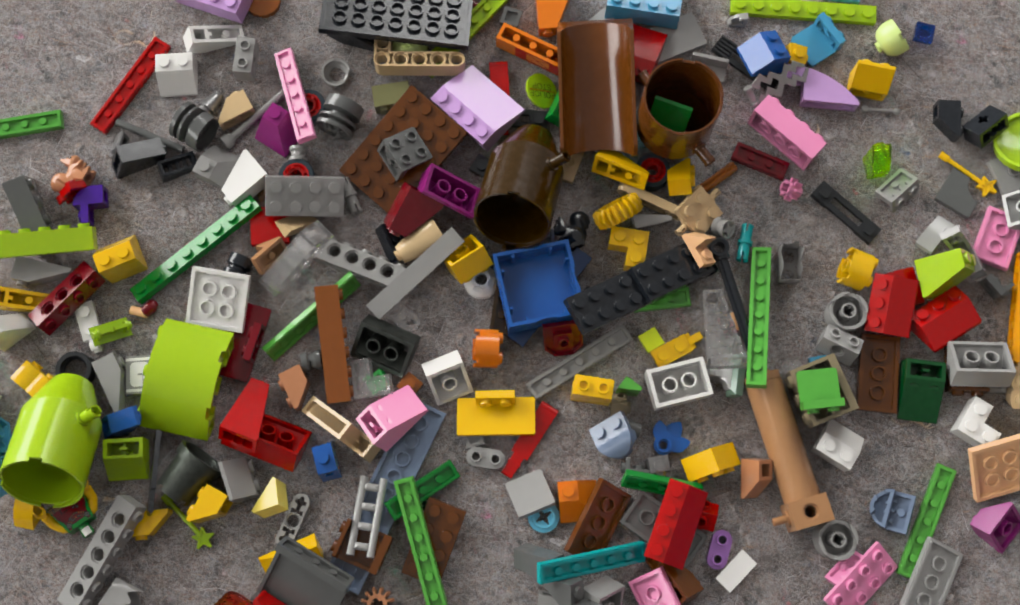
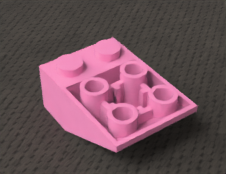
[356,385,429,452]

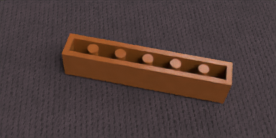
[314,284,354,404]

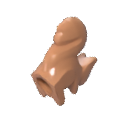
[50,155,96,193]

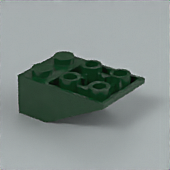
[897,358,946,424]

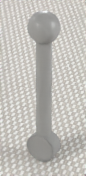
[861,105,900,115]

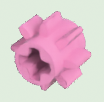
[779,177,803,202]

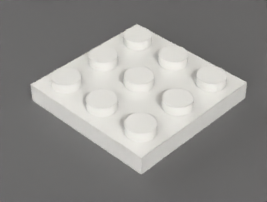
[185,266,251,333]

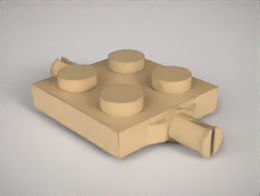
[674,185,723,237]

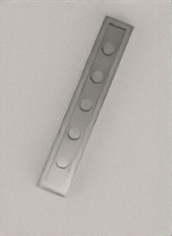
[366,227,465,319]
[525,324,633,401]

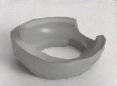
[321,58,350,87]

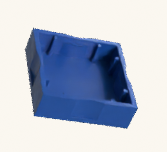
[492,239,581,333]

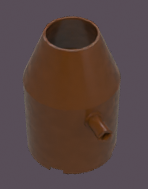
[636,58,724,167]

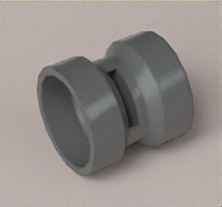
[300,350,323,372]

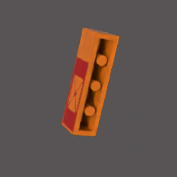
[496,22,558,76]

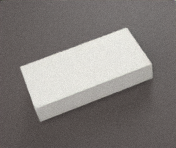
[714,549,757,593]

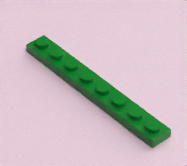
[130,195,262,305]

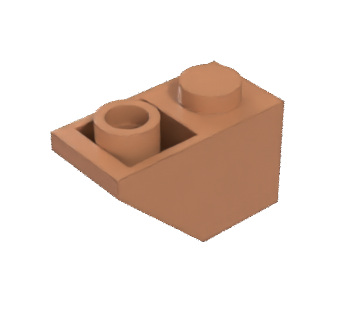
[277,364,310,412]
[741,458,772,499]

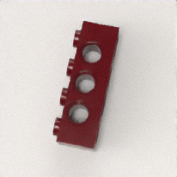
[28,261,105,336]

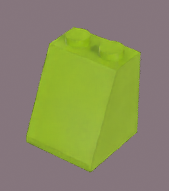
[914,248,976,300]

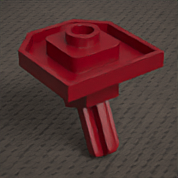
[542,320,583,356]

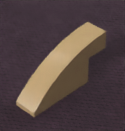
[301,396,381,463]

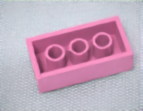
[747,95,827,171]

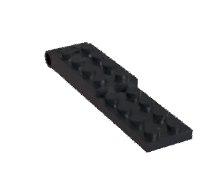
[563,243,719,336]

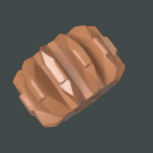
[361,587,395,605]

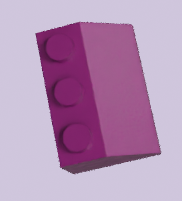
[417,163,480,219]

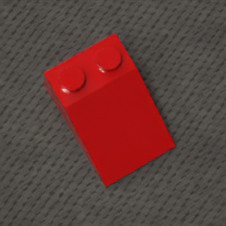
[633,24,668,83]

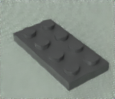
[619,491,708,568]

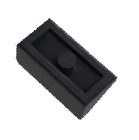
[375,223,403,263]

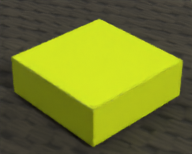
[638,327,665,353]

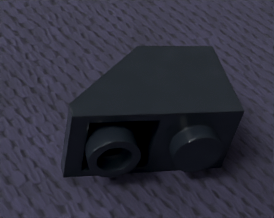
[933,99,964,142]

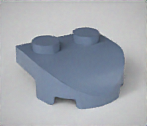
[589,410,637,459]
[870,489,917,536]

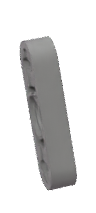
[276,493,311,544]

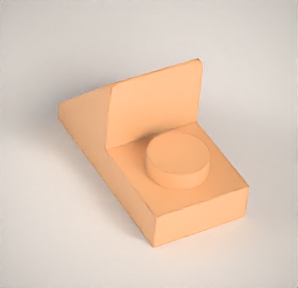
[681,232,716,268]

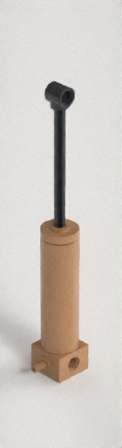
[708,238,835,533]

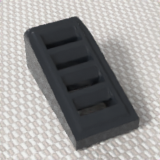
[156,151,197,183]

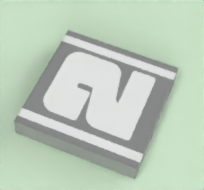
[126,355,150,396]

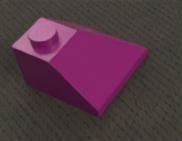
[255,102,297,158]
[970,502,1020,554]

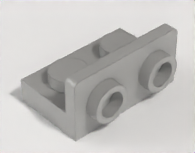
[875,168,919,213]

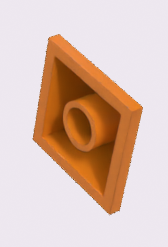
[557,480,596,523]

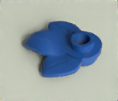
[653,420,690,455]

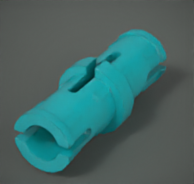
[736,223,754,263]

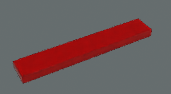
[90,37,171,135]

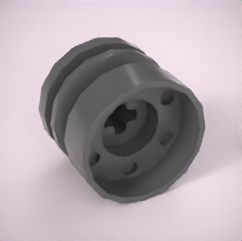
[315,93,364,141]
[169,102,219,152]

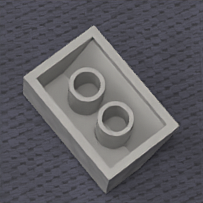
[946,341,1017,387]

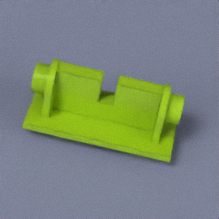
[88,317,133,347]

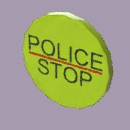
[526,73,557,109]

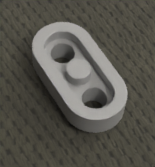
[466,447,505,470]

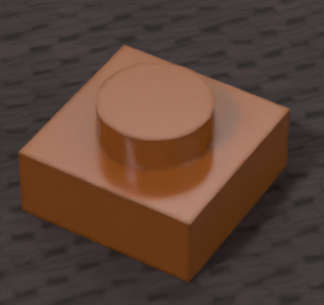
[396,372,424,394]

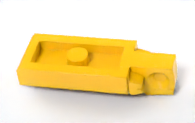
[650,331,703,367]

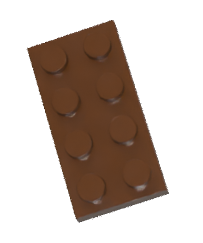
[856,333,901,415]
[564,478,631,555]
[401,497,467,580]

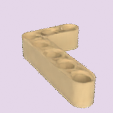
[373,40,466,76]

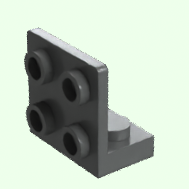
[377,127,433,182]

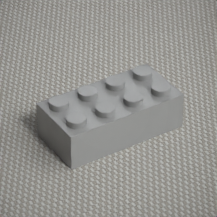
[265,175,344,217]

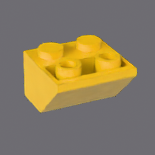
[847,59,896,101]
[186,484,234,524]

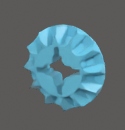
[528,505,559,533]

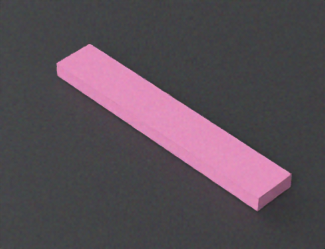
[274,47,317,145]

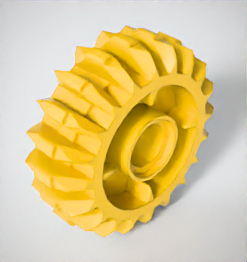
[592,193,643,230]

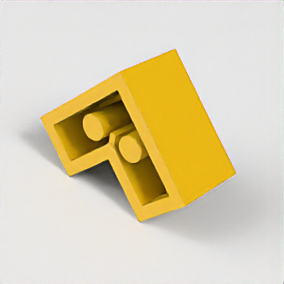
[607,226,650,271]
[681,442,741,483]

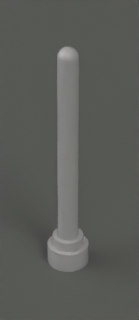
[219,89,285,150]

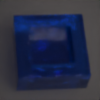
[912,22,935,45]

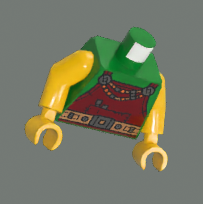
[32,480,98,538]

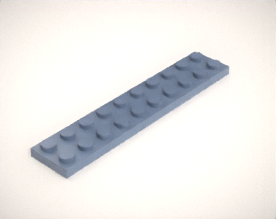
[330,403,446,595]

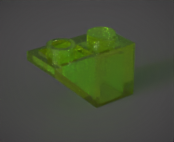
[862,142,892,179]

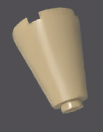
[393,218,443,263]

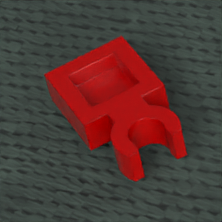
[56,180,87,205]

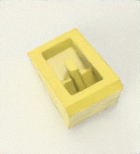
[251,477,289,518]

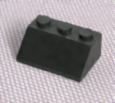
[350,314,421,378]

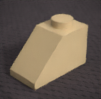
[218,90,255,131]

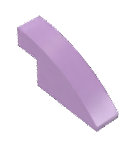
[786,64,859,112]

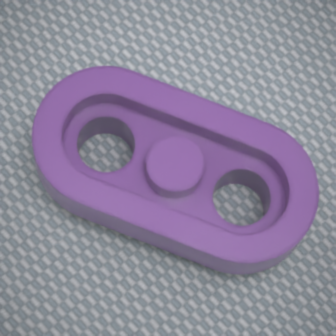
[706,530,732,570]

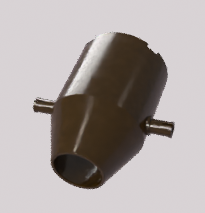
[473,124,571,248]

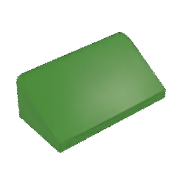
[615,376,642,397]

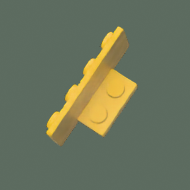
[457,390,535,436]

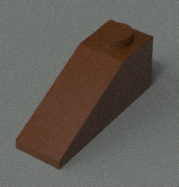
[645,557,704,605]

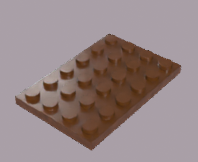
[339,85,468,213]

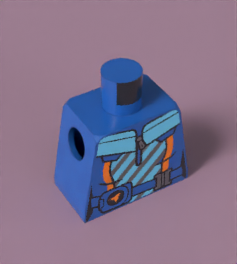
[311,441,342,482]

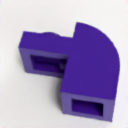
[73,185,109,227]

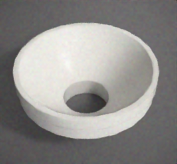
[464,267,497,300]

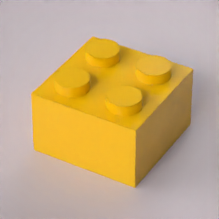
[443,234,493,284]

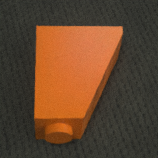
[536,0,570,38]

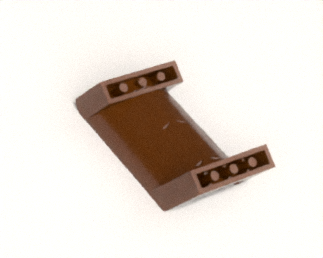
[557,18,638,156]

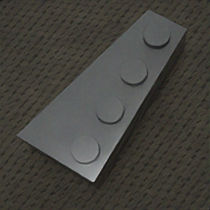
[2,175,53,231]

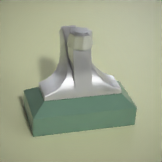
[707,356,747,398]

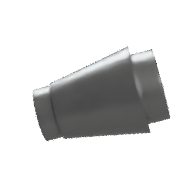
[199,90,224,116]

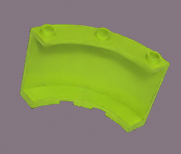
[138,318,234,441]

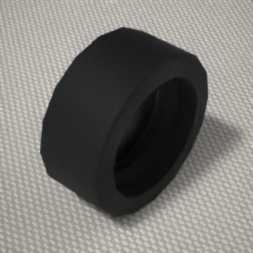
[55,351,96,382]

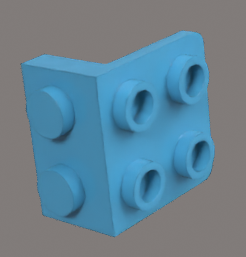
[791,12,846,67]

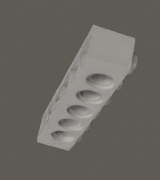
[294,228,407,288]
[57,495,147,605]

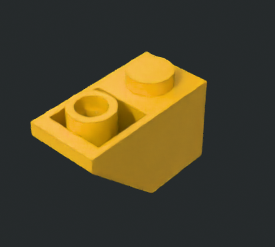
[667,158,696,196]

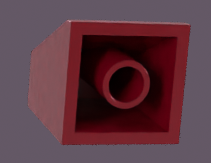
[383,181,444,237]

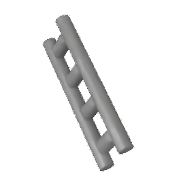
[346,475,388,559]

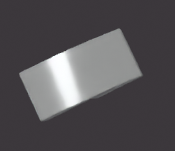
[915,215,955,255]

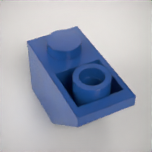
[101,405,141,439]

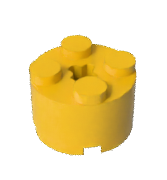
[836,247,879,291]

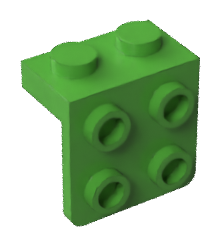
[796,367,845,414]

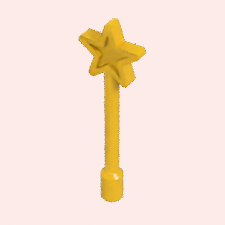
[938,151,997,197]

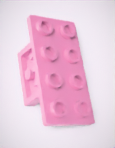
[823,541,898,605]

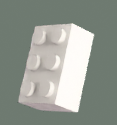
[644,356,714,411]

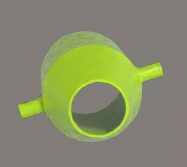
[0,373,102,508]

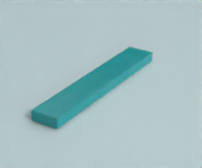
[537,541,646,585]

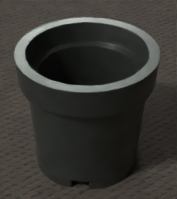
[157,440,221,506]

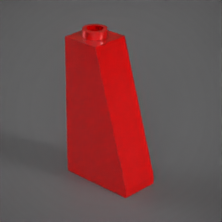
[218,378,270,453]

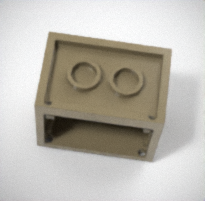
[784,353,859,429]

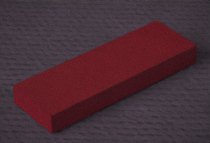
[730,142,790,181]

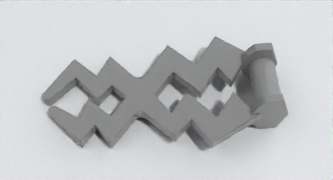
[743,60,809,106]

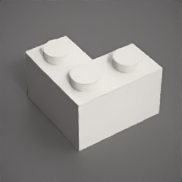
[950,396,1001,447]

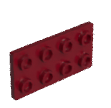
[219,303,272,383]

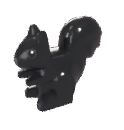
[553,211,590,252]

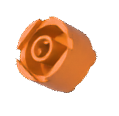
[472,329,503,368]

